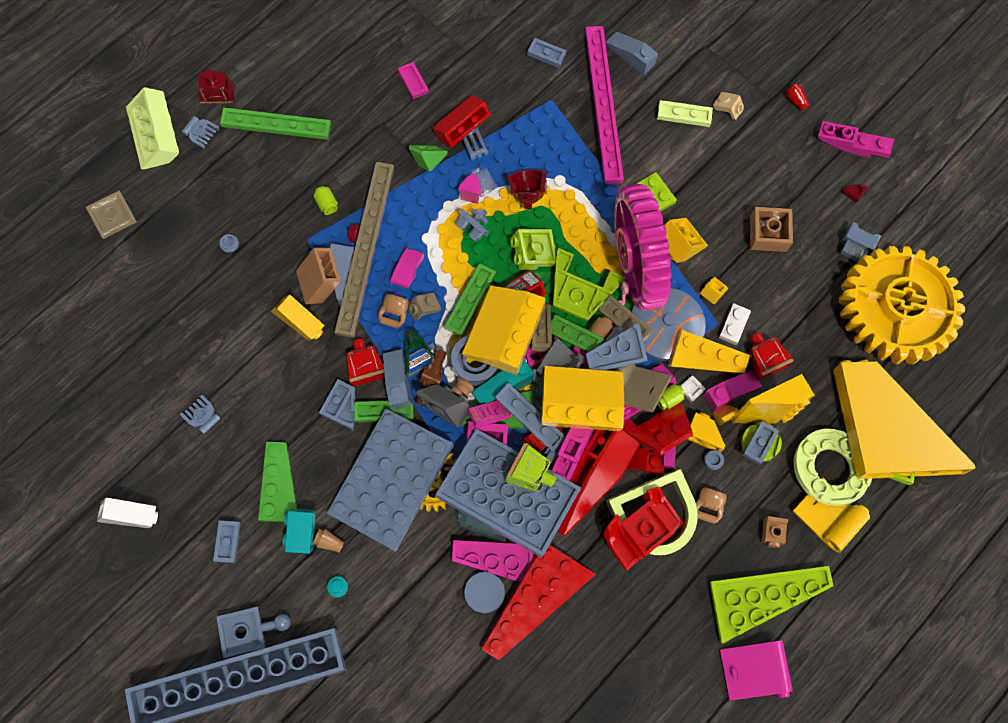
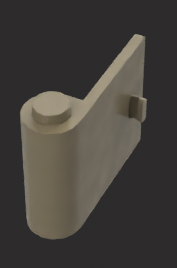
[609,364,672,413]

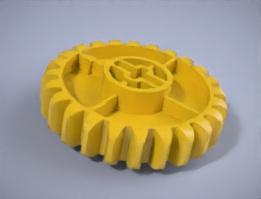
[839,246,965,364]

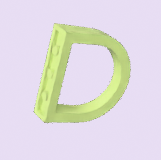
[605,469,697,555]

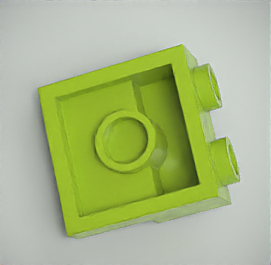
[510,229,556,270]

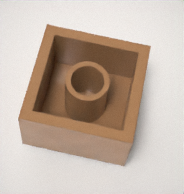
[750,207,793,252]

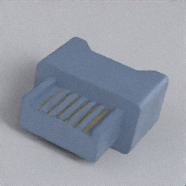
[840,222,881,262]

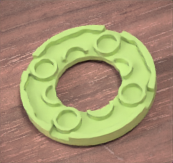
[794,429,872,506]

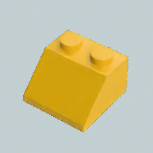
[665,218,708,263]

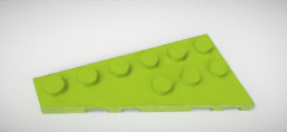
[709,566,833,644]

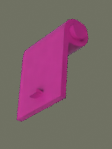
[720,640,793,701]

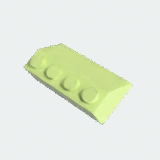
[126,87,179,169]

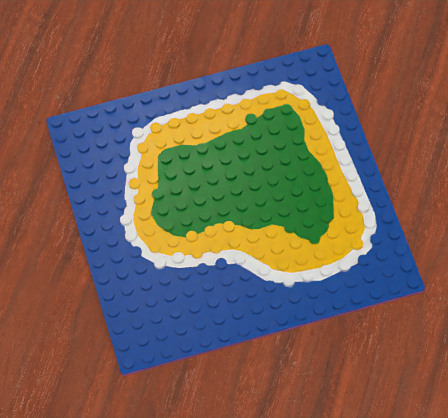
[308,101,718,461]

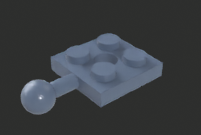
[217,607,291,659]

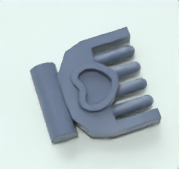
[182,116,220,149]
[180,395,221,434]

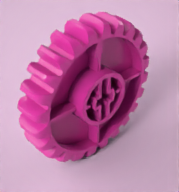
[614,184,671,311]

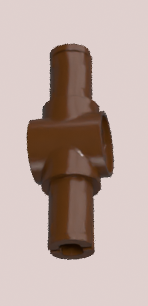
[415,348,447,407]

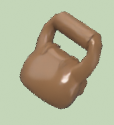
[378,294,409,328]
[696,487,727,524]

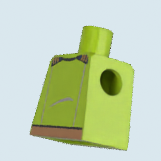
[505,443,557,491]

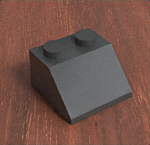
[416,384,470,428]

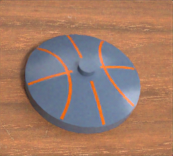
[631,288,706,362]

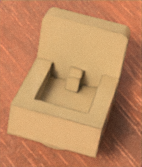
[713,92,744,120]

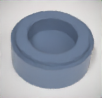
[703,450,724,471]

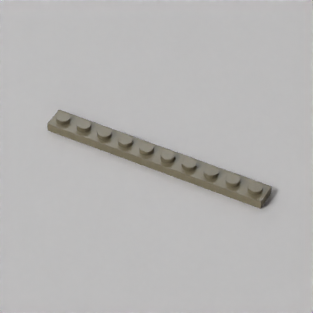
[335,162,394,338]

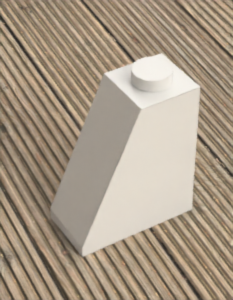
[97,498,158,528]

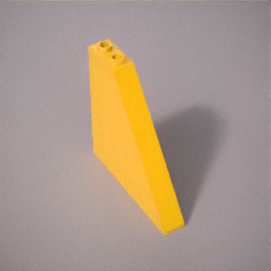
[833,360,975,479]

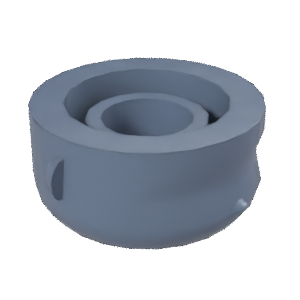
[450,335,498,386]

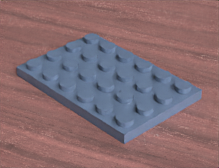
[327,409,454,551]
[435,429,581,558]

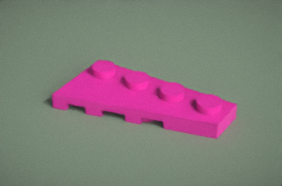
[452,540,534,582]

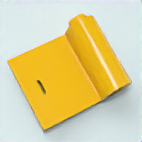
[793,478,870,553]

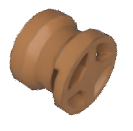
[451,378,475,399]

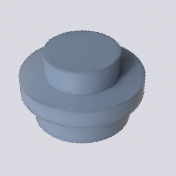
[220,234,239,253]

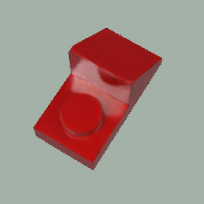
[627,448,665,475]

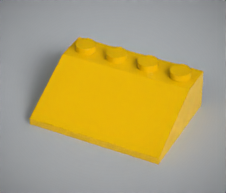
[462,286,546,375]
[541,366,624,431]
[731,374,814,424]

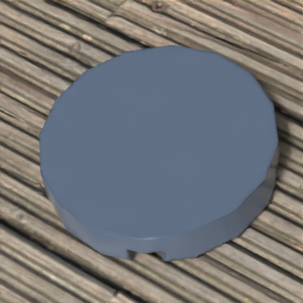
[464,572,505,614]

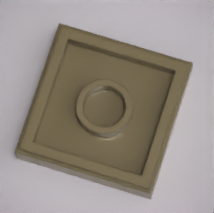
[86,190,137,239]

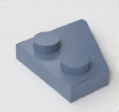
[319,379,356,430]

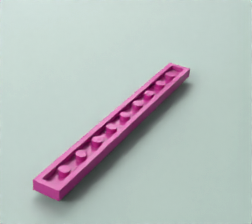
[585,26,624,184]

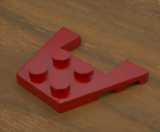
[622,402,693,455]

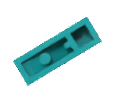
[472,359,534,405]

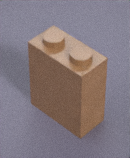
[296,248,341,304]

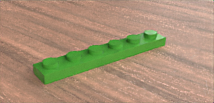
[220,107,331,140]

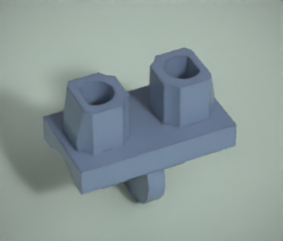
[455,209,490,242]

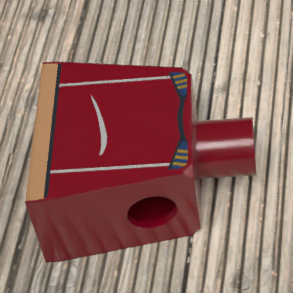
[198,69,235,103]

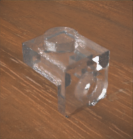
[470,167,497,197]

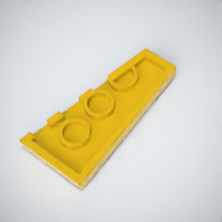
[668,330,750,373]

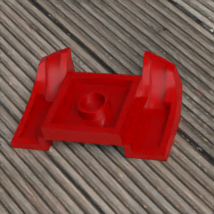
[604,486,684,571]

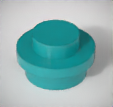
[327,577,348,598]

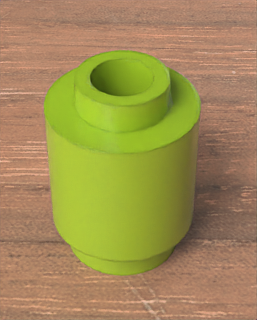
[313,186,338,215]
[657,384,685,410]

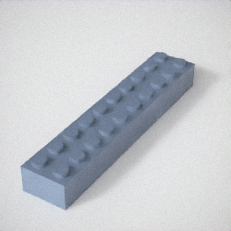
[125,628,347,723]

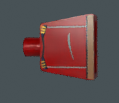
[748,332,794,381]
[347,339,385,387]

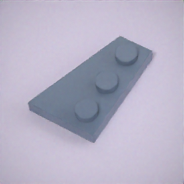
[585,323,648,371]

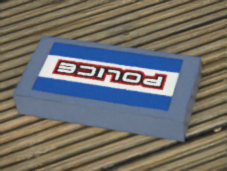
[404,343,436,378]

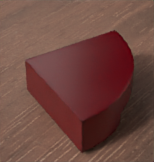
[842,184,868,203]

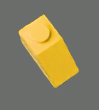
[688,413,725,453]

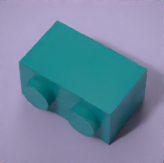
[283,508,316,554]

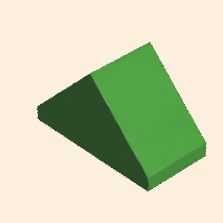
[409,145,448,172]

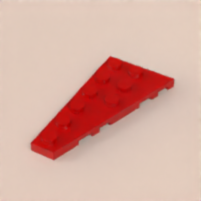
[480,545,596,660]

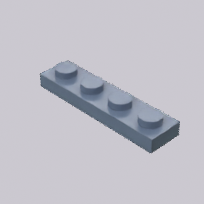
[495,383,566,452]

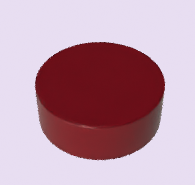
[348,224,360,243]

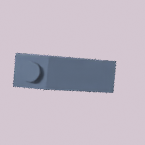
[605,32,658,76]
[330,243,354,306]
[383,349,414,410]

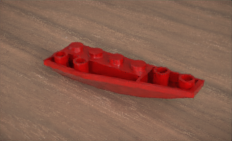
[557,430,640,537]

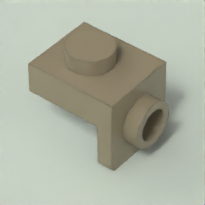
[408,293,441,321]

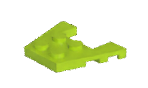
[552,248,626,322]

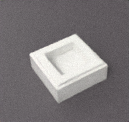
[681,375,706,403]

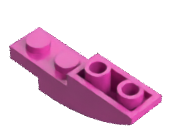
[818,121,894,158]
[552,428,594,481]

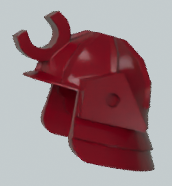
[507,169,548,209]

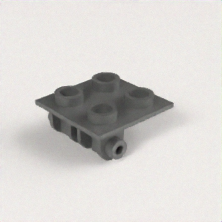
[536,338,584,377]

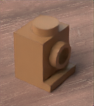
[761,516,788,548]

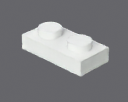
[719,303,751,345]

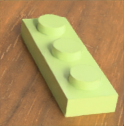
[657,100,713,127]

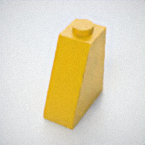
[271,295,325,341]

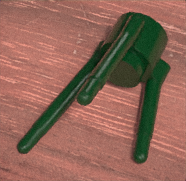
[404,330,434,376]

